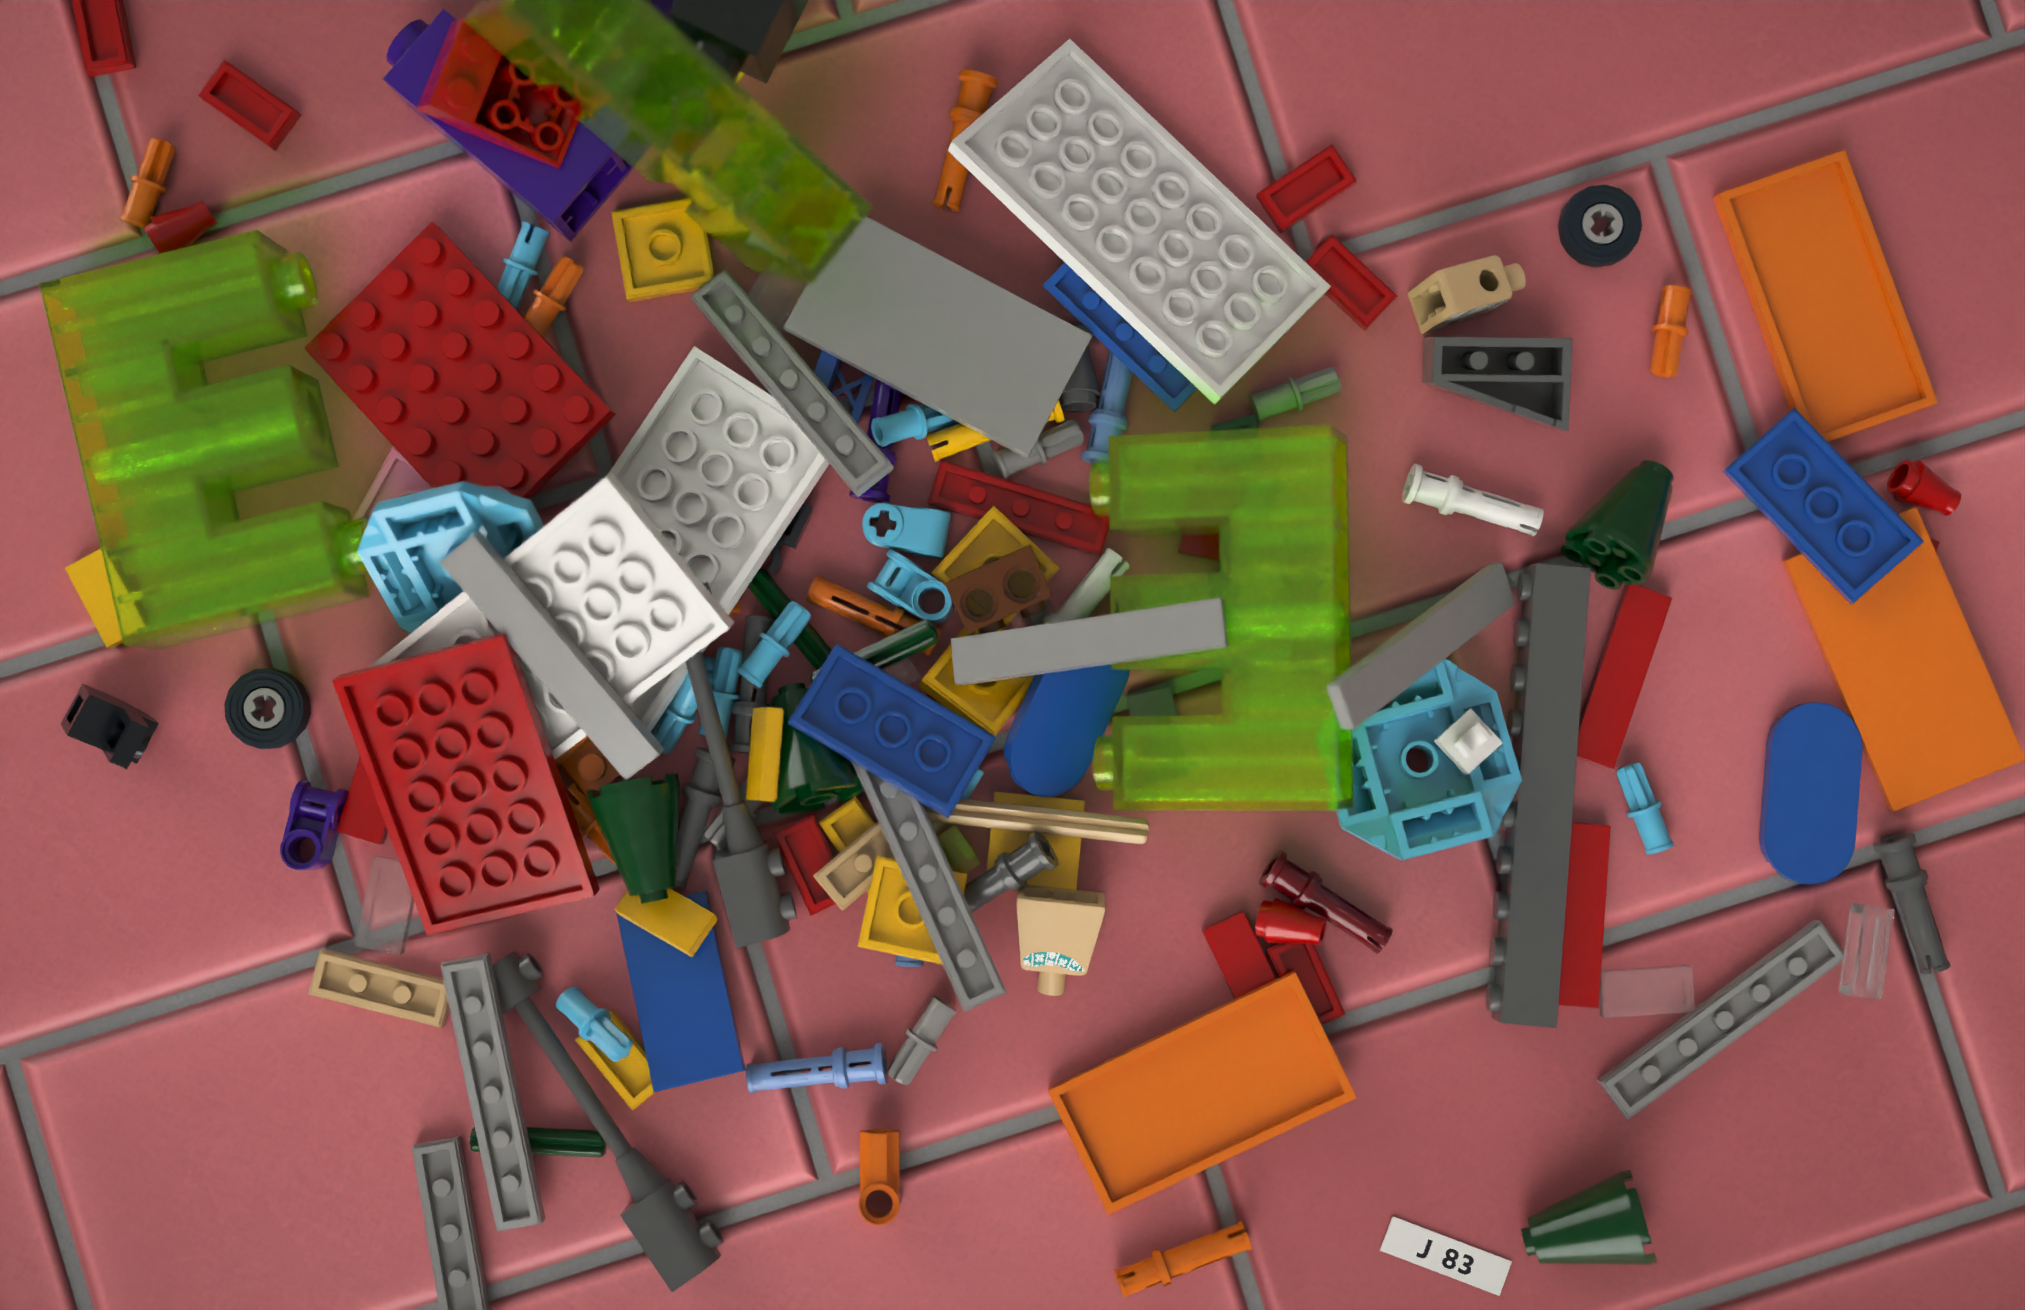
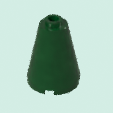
[771,683,863,814]
[587,773,680,904]
[1521,1170,1657,1265]

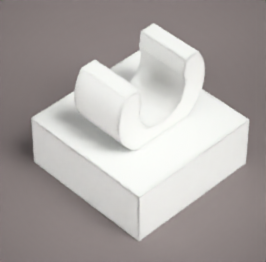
[1434,708,1502,775]

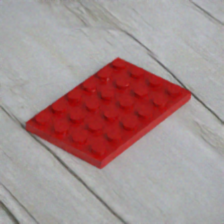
[304,221,616,499]
[332,633,600,935]

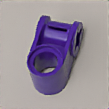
[280,780,348,870]

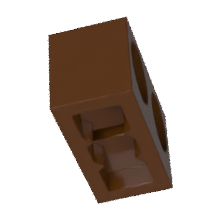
[945,544,1053,634]

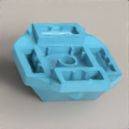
[357,481,544,634]
[1316,658,1522,861]

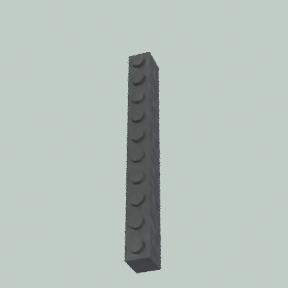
[1486,563,1591,1028]

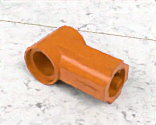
[858,1129,901,1226]

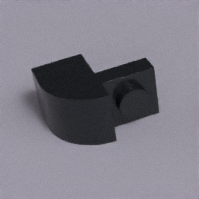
[61,684,159,769]

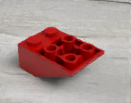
[417,16,594,168]

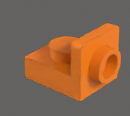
[555,736,621,797]

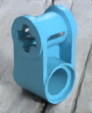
[862,503,951,559]
[866,549,955,624]

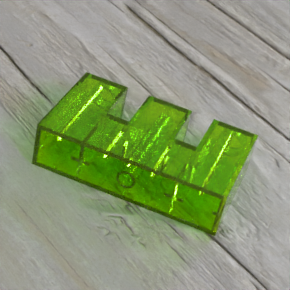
[463,0,873,284]
[39,230,370,649]
[1090,424,1354,811]

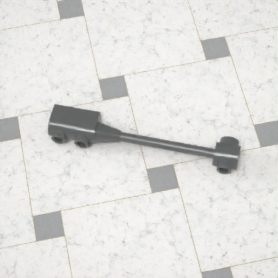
[685,582,797,948]
[493,951,724,1292]

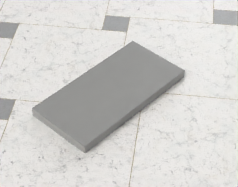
[784,207,1093,459]

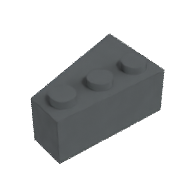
[1422,337,1572,431]

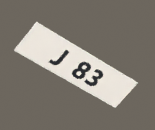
[1380,1216,1512,1296]

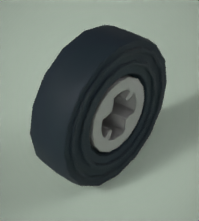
[1558,185,1642,267]
[224,668,310,749]

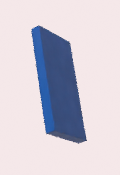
[1722,408,1924,604]
[788,643,996,819]
[616,891,746,1093]

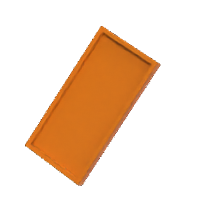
[1713,150,1938,442]
[1782,507,2025,812]
[1048,970,1357,1215]

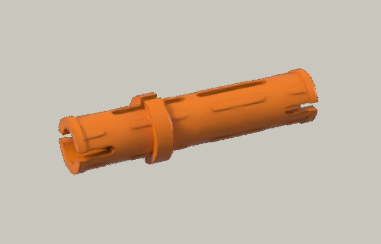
[806,575,942,656]
[1113,1221,1252,1298]

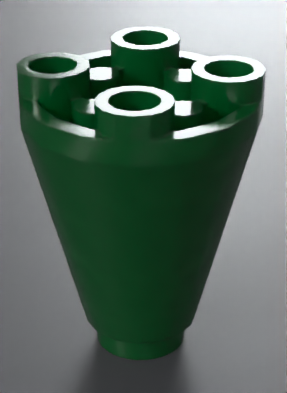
[1561,460,1674,590]

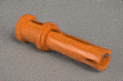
[932,69,999,212]

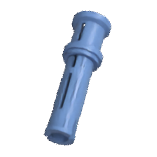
[1080,350,1133,468]
[746,1042,888,1093]

